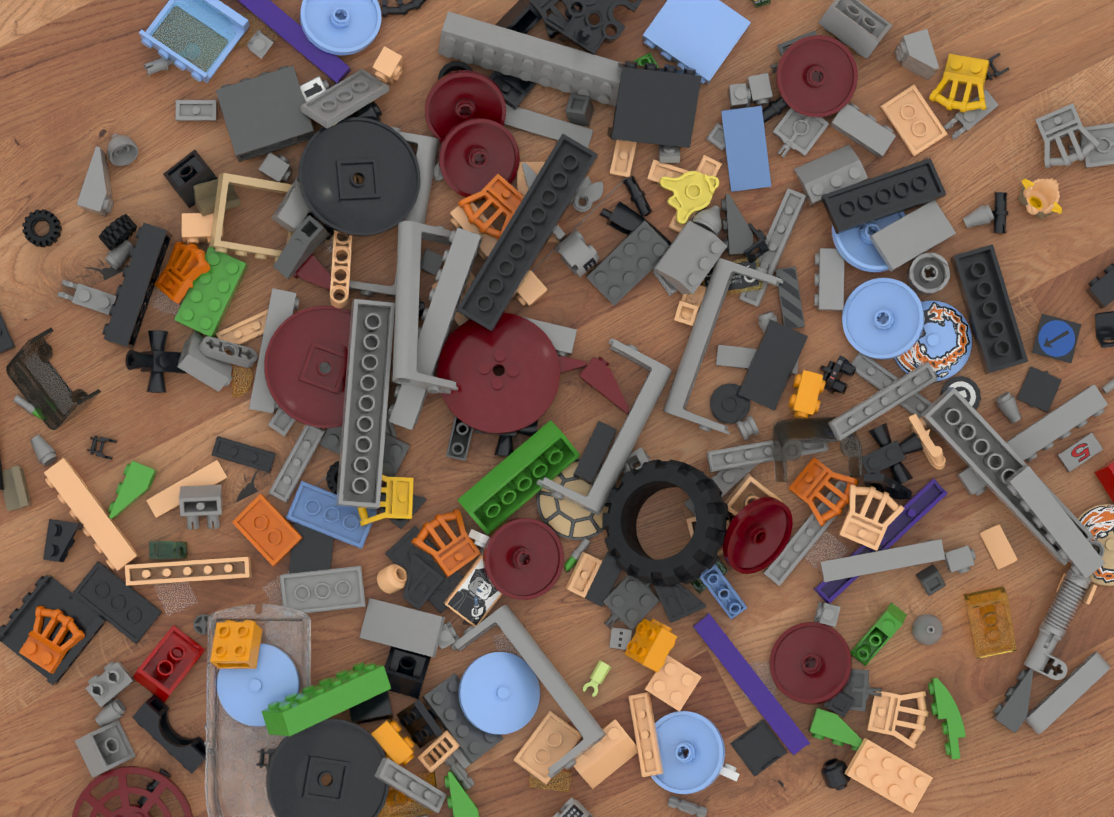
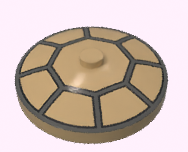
[537,459,617,540]

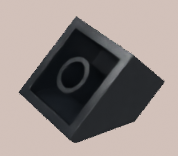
[163,150,218,208]
[384,646,431,699]

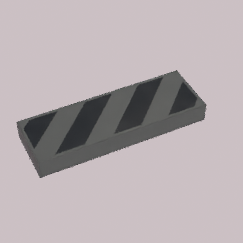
[775,267,805,329]

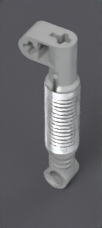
[1024,539,1105,680]

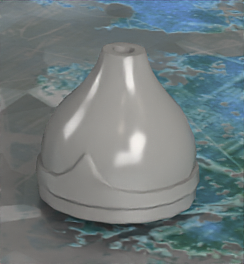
[107,133,138,166]
[691,205,722,237]
[912,614,943,645]

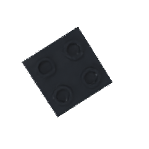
[397,699,443,748]

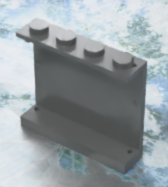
[216,66,315,162]

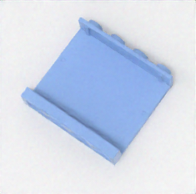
[642,0,751,85]

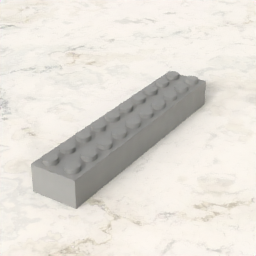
[438,11,624,107]
[387,228,483,430]
[336,299,395,509]
[920,387,1094,565]

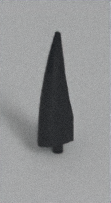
[600,201,672,246]

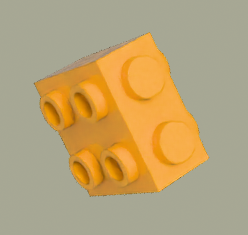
[788,370,825,420]
[624,618,678,673]
[210,620,262,669]
[371,719,415,765]

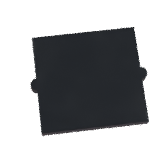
[1017,367,1061,412]

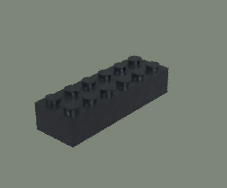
[102,223,172,350]
[950,244,1028,375]

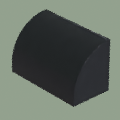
[495,0,542,34]
[349,690,394,725]

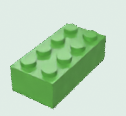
[174,247,249,338]

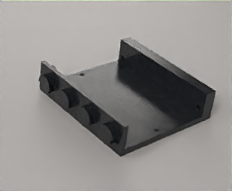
[607,61,702,148]
[0,575,106,685]

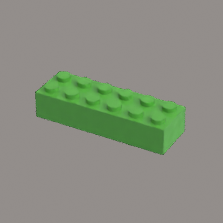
[457,420,581,535]
[261,662,391,736]

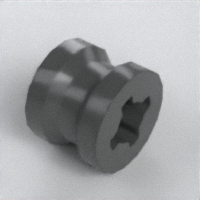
[193,614,216,635]

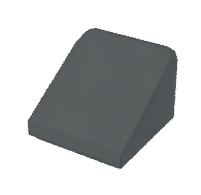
[916,565,946,596]

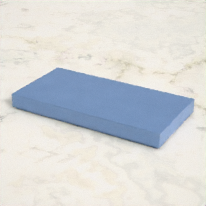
[721,106,771,192]
[286,481,377,549]

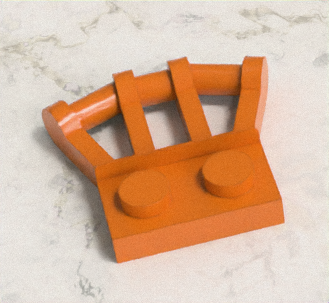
[458,174,524,241]
[154,241,210,304]
[788,457,859,527]
[411,508,481,578]
[19,605,85,674]

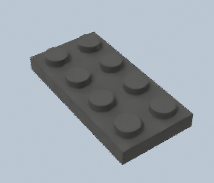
[586,220,669,306]
[320,426,411,477]
[422,673,503,764]

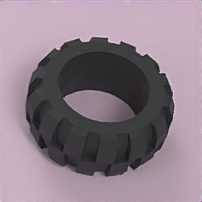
[602,459,730,587]

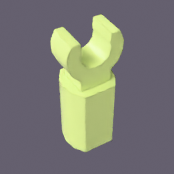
[583,660,611,697]

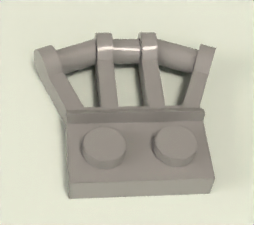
[1035,103,1101,168]

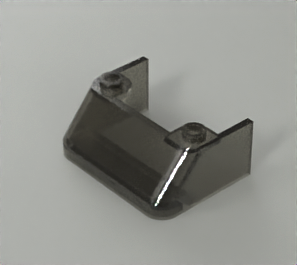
[6,327,101,430]
[772,416,863,482]

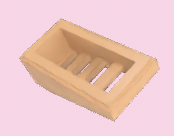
[417,731,460,773]

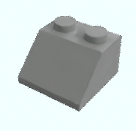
[75,720,136,778]

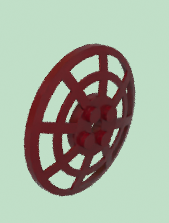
[72,766,193,817]

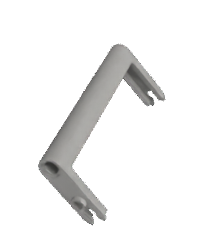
[349,127,439,297]
[392,221,458,394]
[663,258,784,435]
[536,338,672,515]
[451,604,606,778]

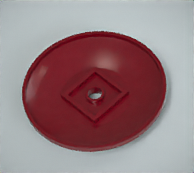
[264,306,351,428]
[437,313,560,434]

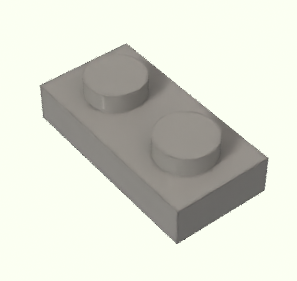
[176,100,217,121]

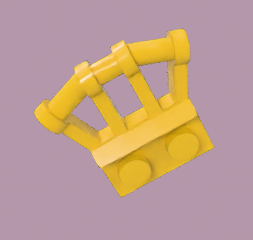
[929,54,989,113]
[357,475,414,526]

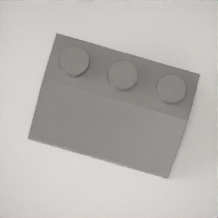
[818,0,893,59]
[894,29,939,80]
[794,145,868,206]
[654,221,727,294]

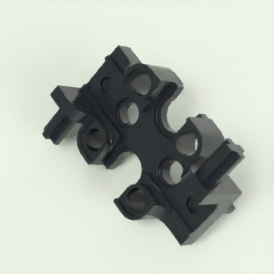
[545,0,642,55]

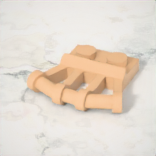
[908,414,946,470]
[839,485,905,551]
[867,691,929,749]

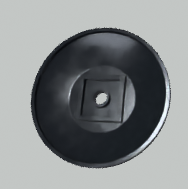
[298,117,421,237]
[266,718,389,817]

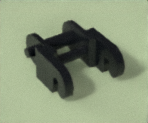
[985,53,1010,81]
[87,436,117,460]
[256,748,275,769]

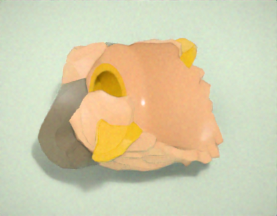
[1018,178,1062,220]

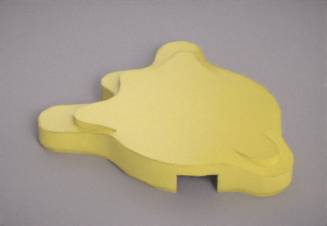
[659,171,719,224]

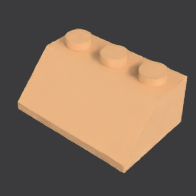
[574,718,638,789]

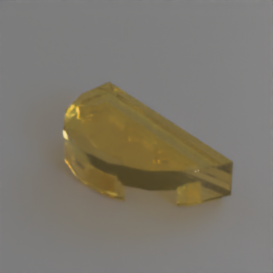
[232,364,253,398]

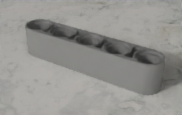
[1025,651,1111,735]

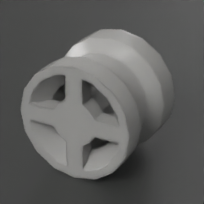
[736,416,759,441]

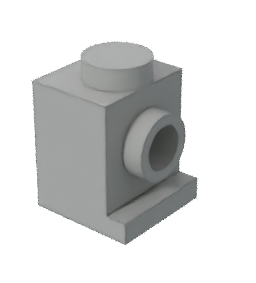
[246,29,275,59]
[728,83,751,109]
[622,447,651,474]
[814,602,841,627]
[438,622,460,650]

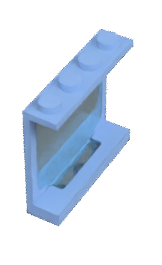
[139,0,250,83]

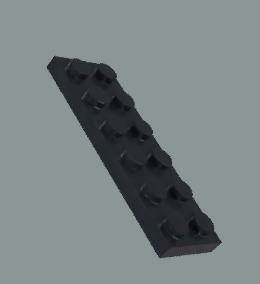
[821,158,946,234]

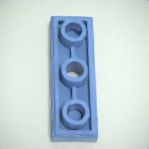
[700,564,747,619]

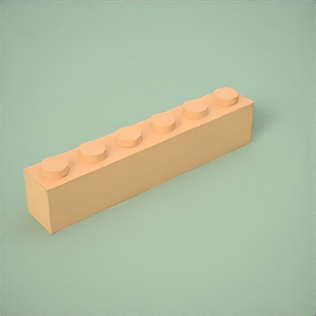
[450,202,548,307]
[44,458,139,571]
[125,557,252,586]

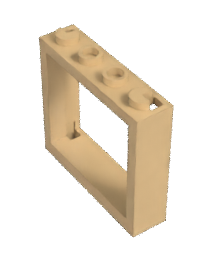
[209,173,294,262]

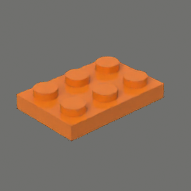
[232,494,303,566]

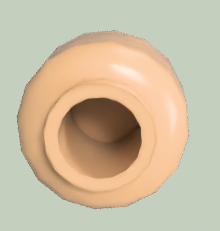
[377,564,407,594]

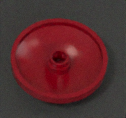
[776,35,858,117]
[425,70,506,143]
[438,118,520,200]
[723,497,793,574]
[483,518,564,600]
[770,622,852,705]

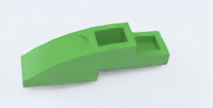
[928,677,966,760]

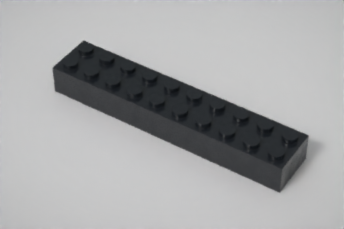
[456,133,598,333]

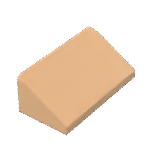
[979,524,1018,570]

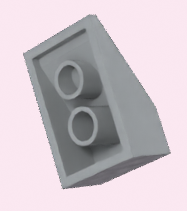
[77,146,114,217]

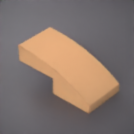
[674,285,707,326]

